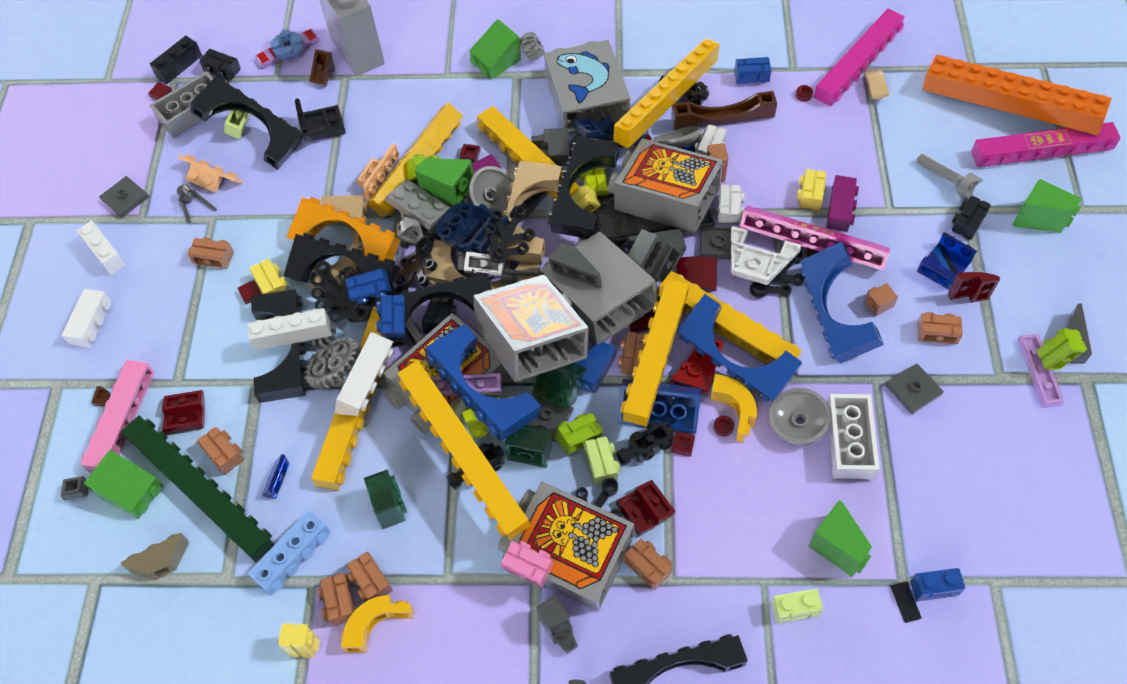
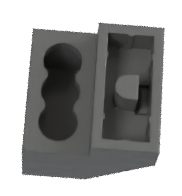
[627,229,683,283]

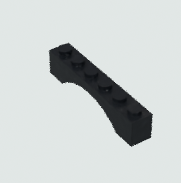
[610,634,748,684]

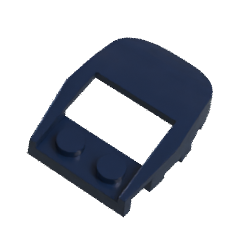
[573,117,649,148]
[435,202,510,254]

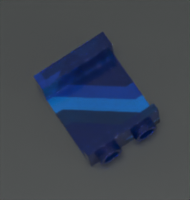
[917,232,977,290]

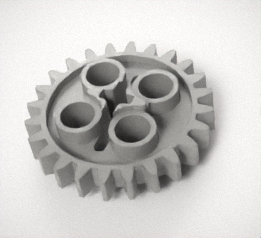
[304,336,361,390]

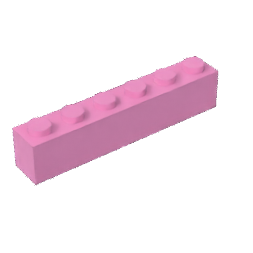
[81,359,154,473]

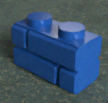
[734,57,771,84]
[345,268,391,304]
[377,295,405,339]
[910,568,965,602]

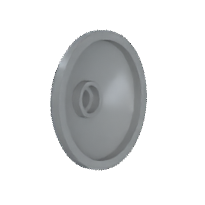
[650,126,702,150]
[468,166,514,213]
[769,388,831,445]

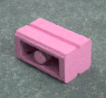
[501,541,554,587]

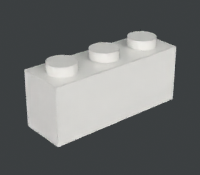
[76,221,126,275]
[61,288,112,348]

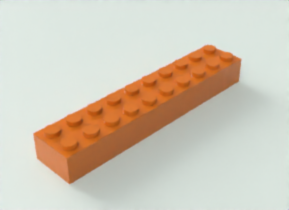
[922,54,1112,135]

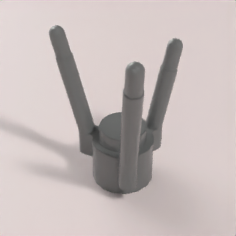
[177,184,217,222]
[501,268,540,286]

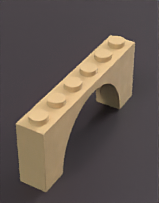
[497,161,562,265]
[311,195,369,296]
[423,239,541,290]

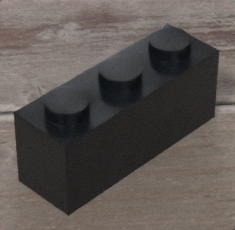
[149,35,203,85]

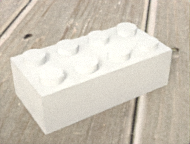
[827,394,880,479]

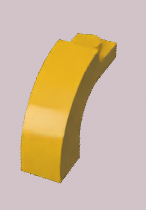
[710,374,757,442]
[341,595,414,653]

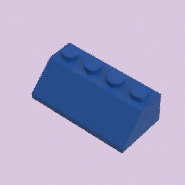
[617,379,702,433]

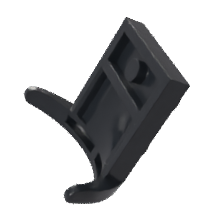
[295,98,346,142]

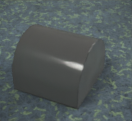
[61,476,88,501]

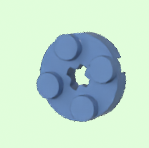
[270,29,304,60]

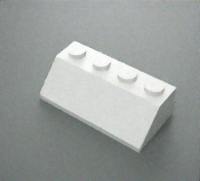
[334,332,394,416]

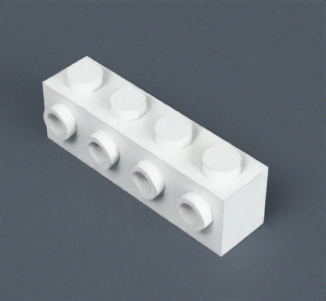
[247,308,331,351]

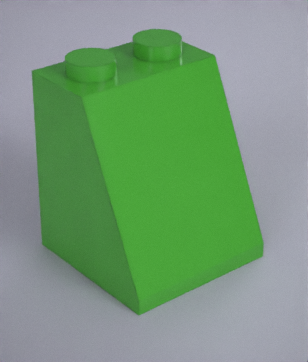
[469,19,521,80]
[415,158,474,207]
[1012,178,1082,233]
[84,449,163,519]
[808,500,872,577]

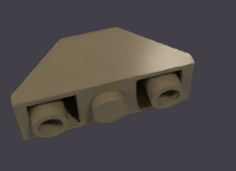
[121,533,189,580]

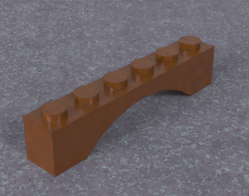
[671,90,777,130]

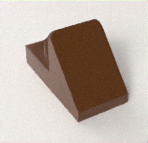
[309,49,335,86]

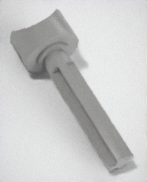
[916,153,984,200]
[396,186,423,245]

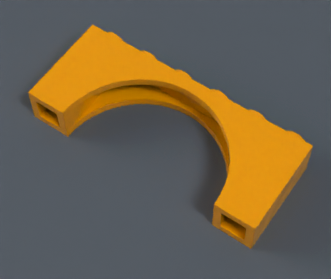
[286,196,401,261]

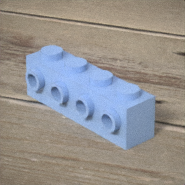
[248,510,330,596]

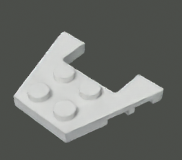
[731,226,802,285]

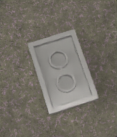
[385,179,451,230]

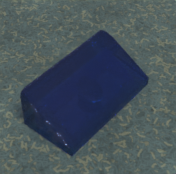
[262,454,290,499]

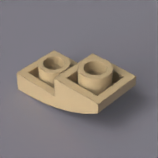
[864,70,889,100]

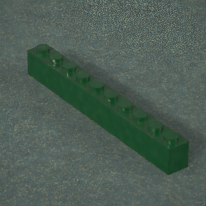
[120,415,274,563]

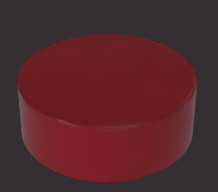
[795,85,813,102]
[714,416,734,437]

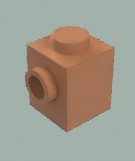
[864,283,898,316]

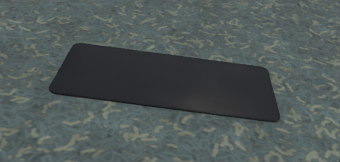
[891,582,922,623]

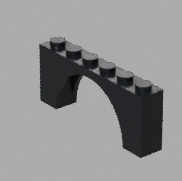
[190,76,303,170]
[548,136,619,239]
[283,232,401,307]
[375,273,492,348]
[251,289,308,403]

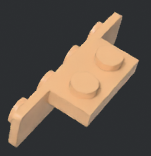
[357,144,399,200]
[178,154,243,192]

